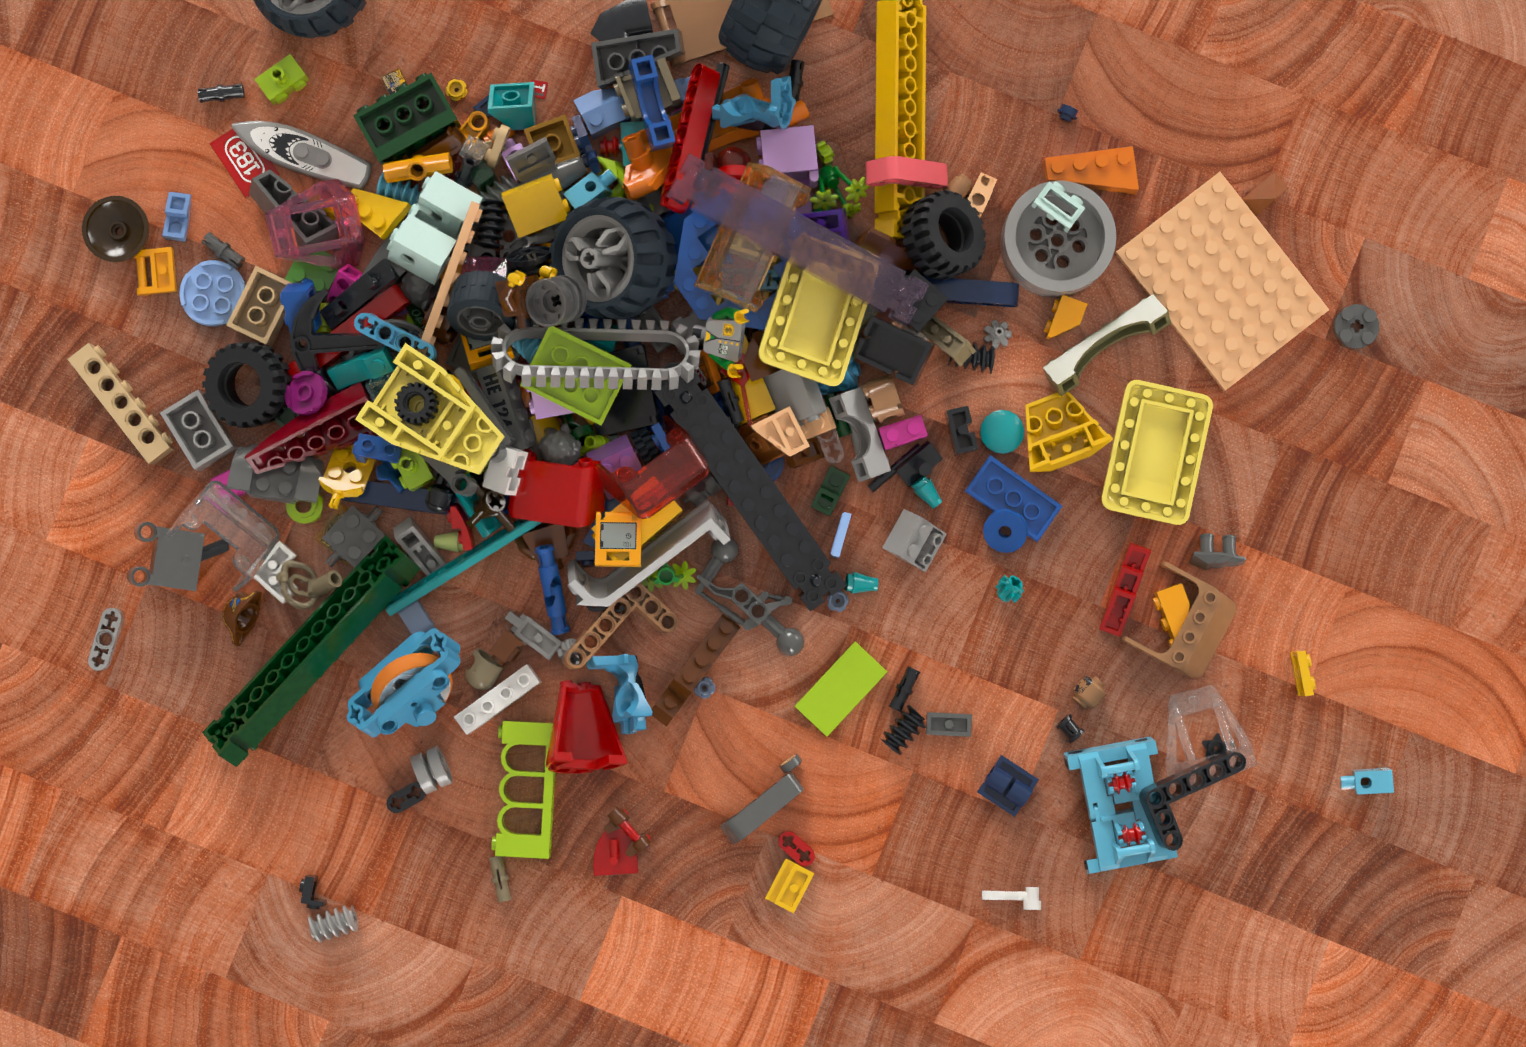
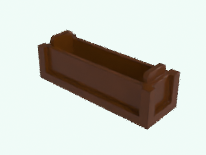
[402,125,466,181]

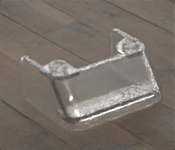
[165,481,280,592]

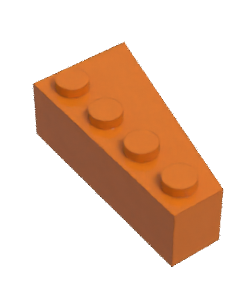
[1042,146,1139,195]

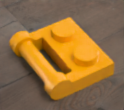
[134,247,177,296]

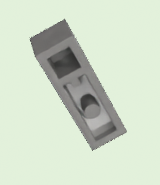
[393,516,447,575]

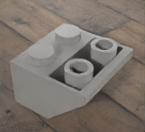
[882,509,947,573]

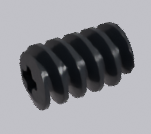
[473,199,508,249]
[947,342,995,374]
[880,705,926,755]

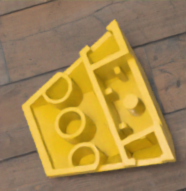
[1025,392,1113,472]

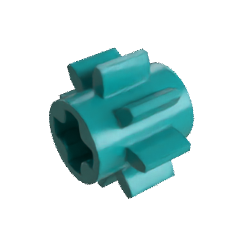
[995,575,1024,603]

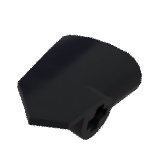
[590,0,653,41]

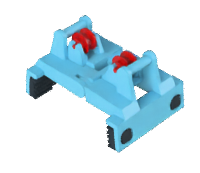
[1063,737,1178,874]

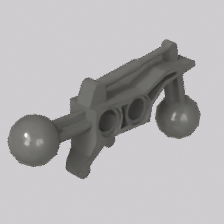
[695,537,805,656]

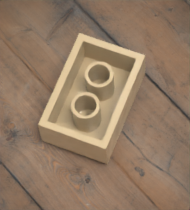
[226,266,291,347]

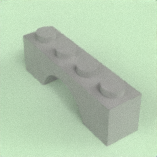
[829,387,891,482]

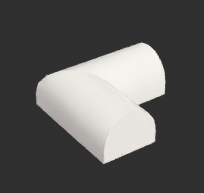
[250,541,299,604]

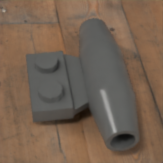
[500,137,587,209]

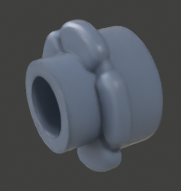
[827,590,849,612]
[694,677,715,699]

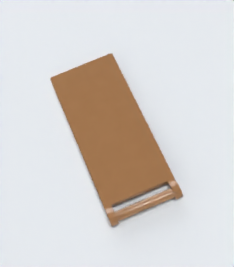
[651,0,833,67]

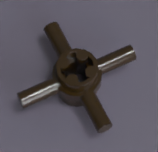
[465,475,515,532]

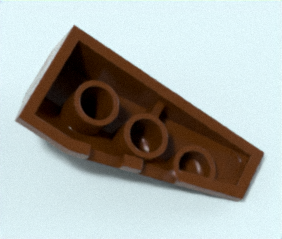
[852,227,930,277]

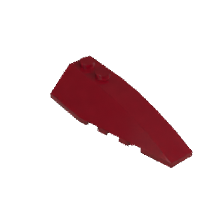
[245,382,375,474]

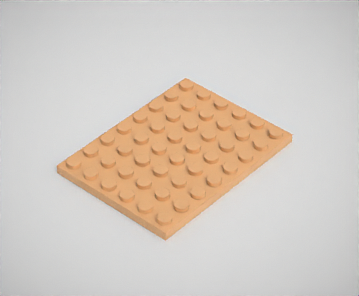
[1115,172,1329,391]

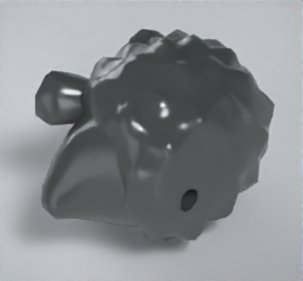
[401,271,441,311]
[538,423,582,466]

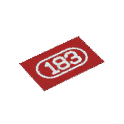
[210,121,280,198]

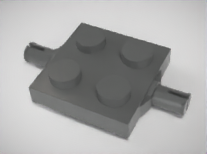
[322,505,386,568]

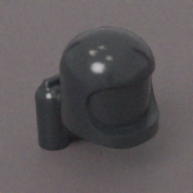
[425,473,454,513]

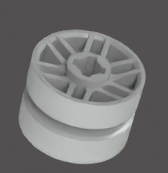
[410,746,453,794]

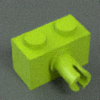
[254,54,309,105]
[390,448,436,492]

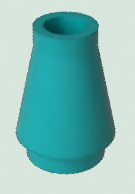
[911,476,943,509]
[845,572,879,594]

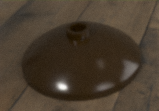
[82,196,149,262]

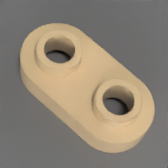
[484,125,511,169]

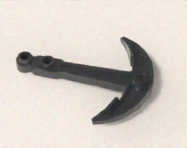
[290,289,422,395]

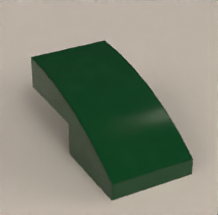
[810,465,851,516]

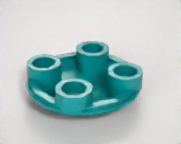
[980,410,1024,454]

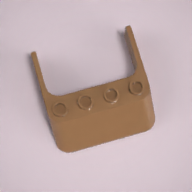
[1120,561,1237,678]

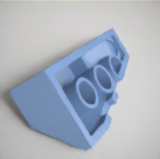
[573,88,632,140]

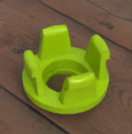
[286,493,324,524]

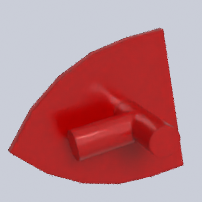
[593,828,638,876]

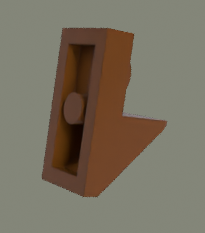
[785,437,824,468]

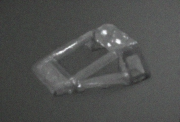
[1165,684,1257,788]

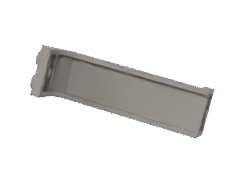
[567,499,731,607]

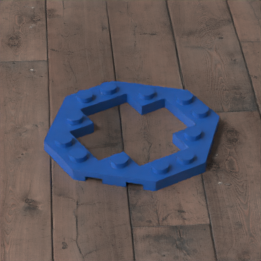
[673,193,805,330]

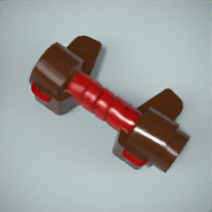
[604,807,651,857]

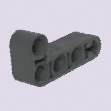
[720,771,804,845]

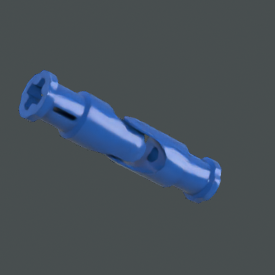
[535,544,570,635]

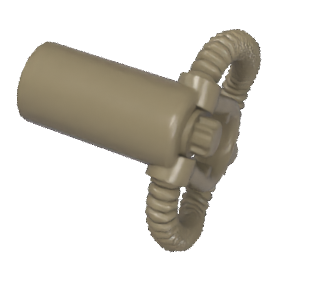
[276,560,342,609]

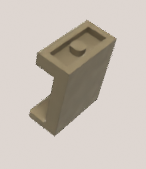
[613,57,682,123]

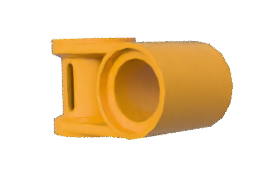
[459,111,491,155]

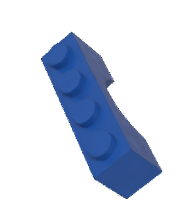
[628,55,676,152]

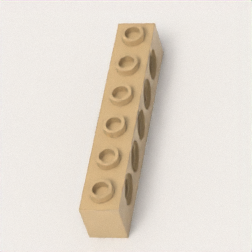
[68,343,175,465]

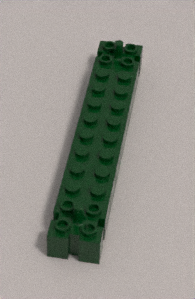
[202,535,421,767]

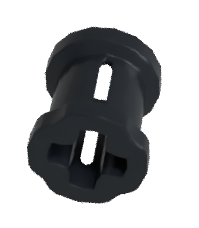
[1055,714,1085,744]

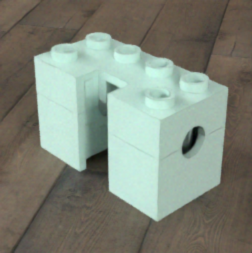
[387,171,483,285]

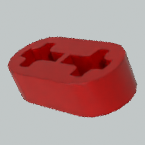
[778,830,815,866]

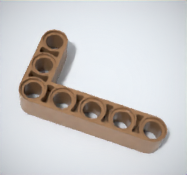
[563,583,678,670]

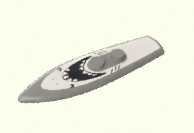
[231,121,372,190]

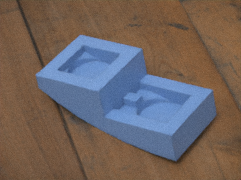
[162,192,192,242]

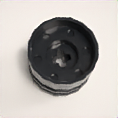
[505,246,551,277]

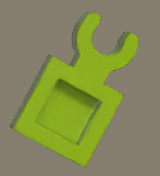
[816,141,835,167]

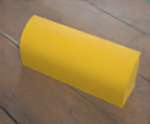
[716,333,776,426]

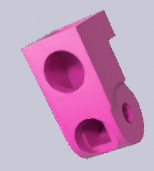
[327,264,362,308]

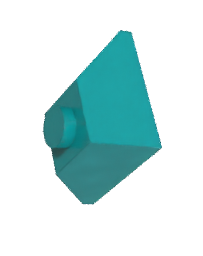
[488,82,536,131]

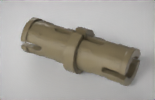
[488,856,512,902]

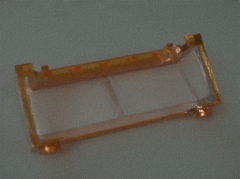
[694,162,812,313]

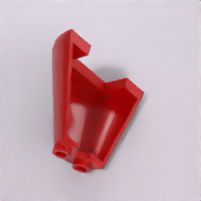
[546,680,627,774]

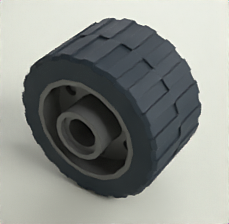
[447,270,516,341]

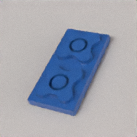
[964,455,1063,542]

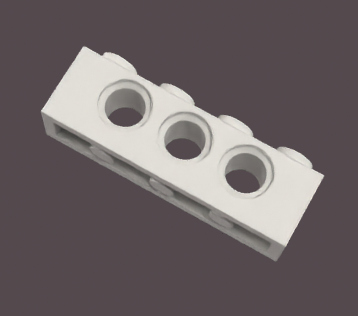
[454,664,542,735]

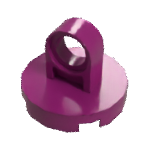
[285,371,328,416]

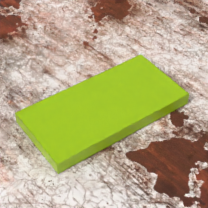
[795,641,888,736]

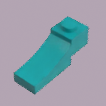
[327,345,396,390]

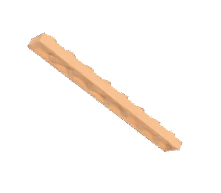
[417,201,483,355]

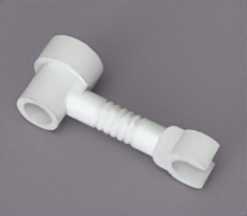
[982,887,1041,910]

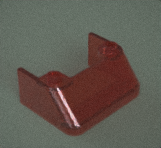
[595,415,710,519]

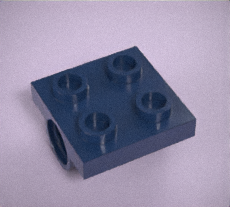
[977,755,1039,817]

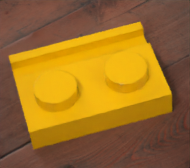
[1290,651,1316,696]
[765,858,814,914]

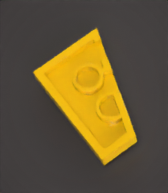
[340,188,412,241]

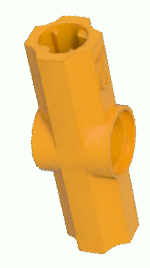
[383,152,453,183]

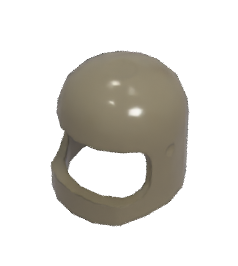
[465,648,504,690]

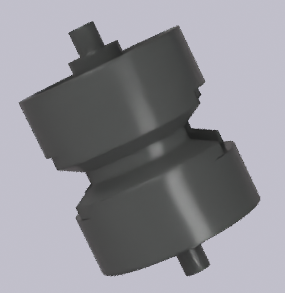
[680,467,722,507]

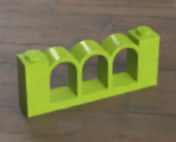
[492,720,555,859]

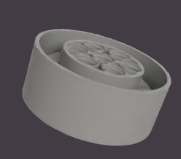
[1000,181,1116,298]

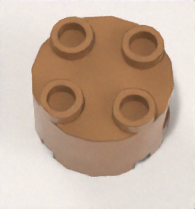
[862,374,905,423]

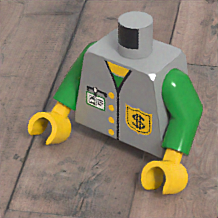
[692,307,749,378]

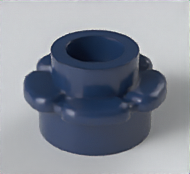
[1057,104,1078,122]

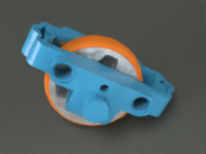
[347,628,461,738]

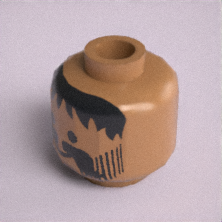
[1072,676,1105,709]

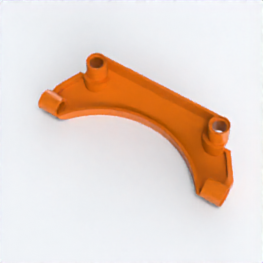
[622,78,809,201]

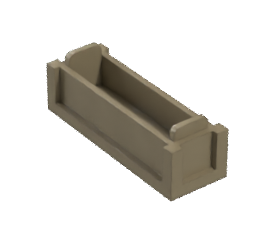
[918,315,976,367]

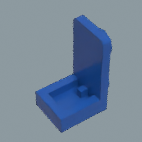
[352,433,402,463]

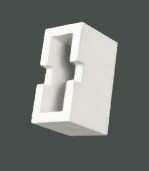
[482,445,528,496]

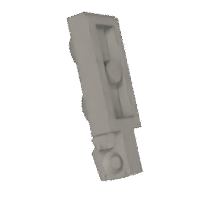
[505,611,562,660]

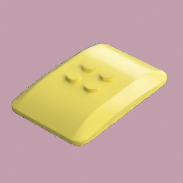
[758,235,878,387]
[1102,380,1213,525]

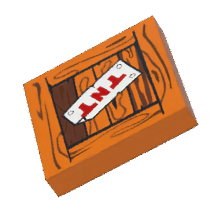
[694,349,721,395]

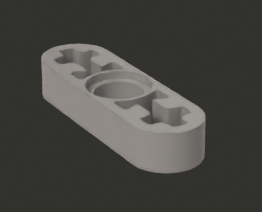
[88,608,124,671]

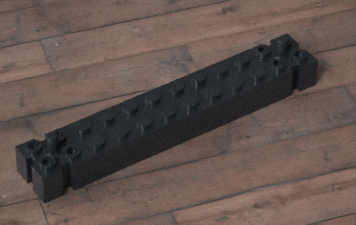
[654,371,847,612]

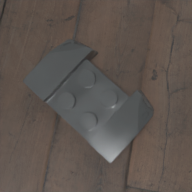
[226,444,324,504]

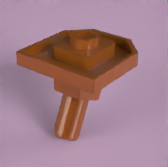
[738,414,785,466]

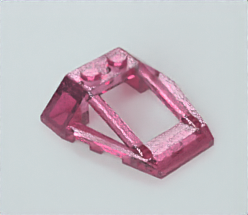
[265,179,365,269]

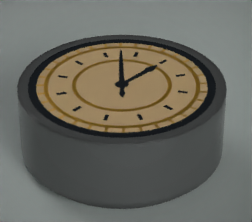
[779,754,802,773]

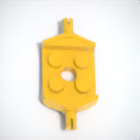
[319,445,376,509]

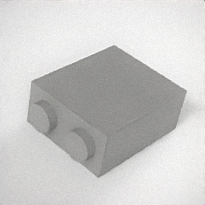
[763,370,827,426]

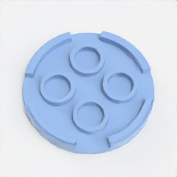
[179,260,246,327]

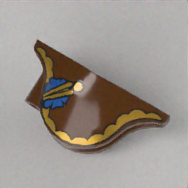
[222,591,262,646]

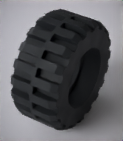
[901,190,986,280]
[202,342,293,428]

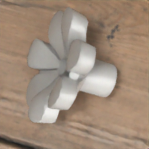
[983,320,1012,349]

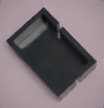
[853,316,935,385]

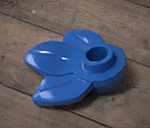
[376,461,404,493]

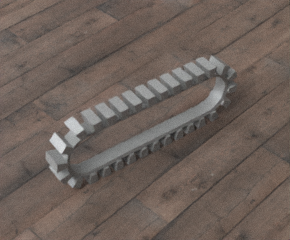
[491,318,701,390]

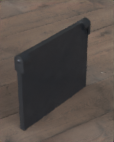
[594,344,660,436]

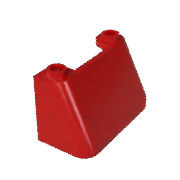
[508,449,605,528]

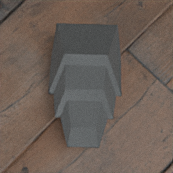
[1189,533,1246,570]

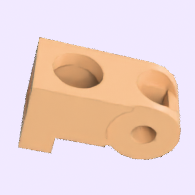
[968,172,997,219]

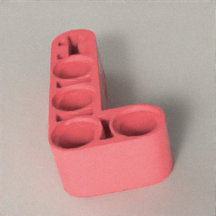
[865,156,948,189]

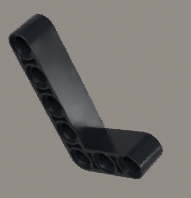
[1139,750,1246,851]

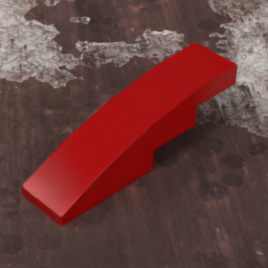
[1099,542,1151,637]

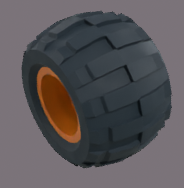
[718,0,822,74]

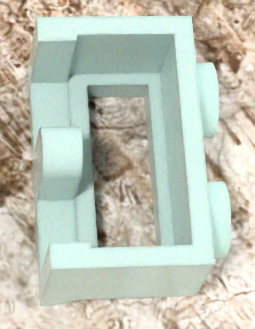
[1031,181,1085,232]

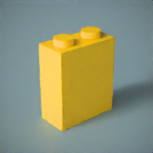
[501,173,571,238]

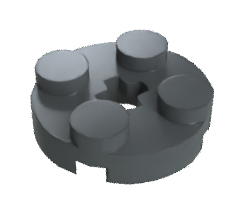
[1333,304,1379,349]

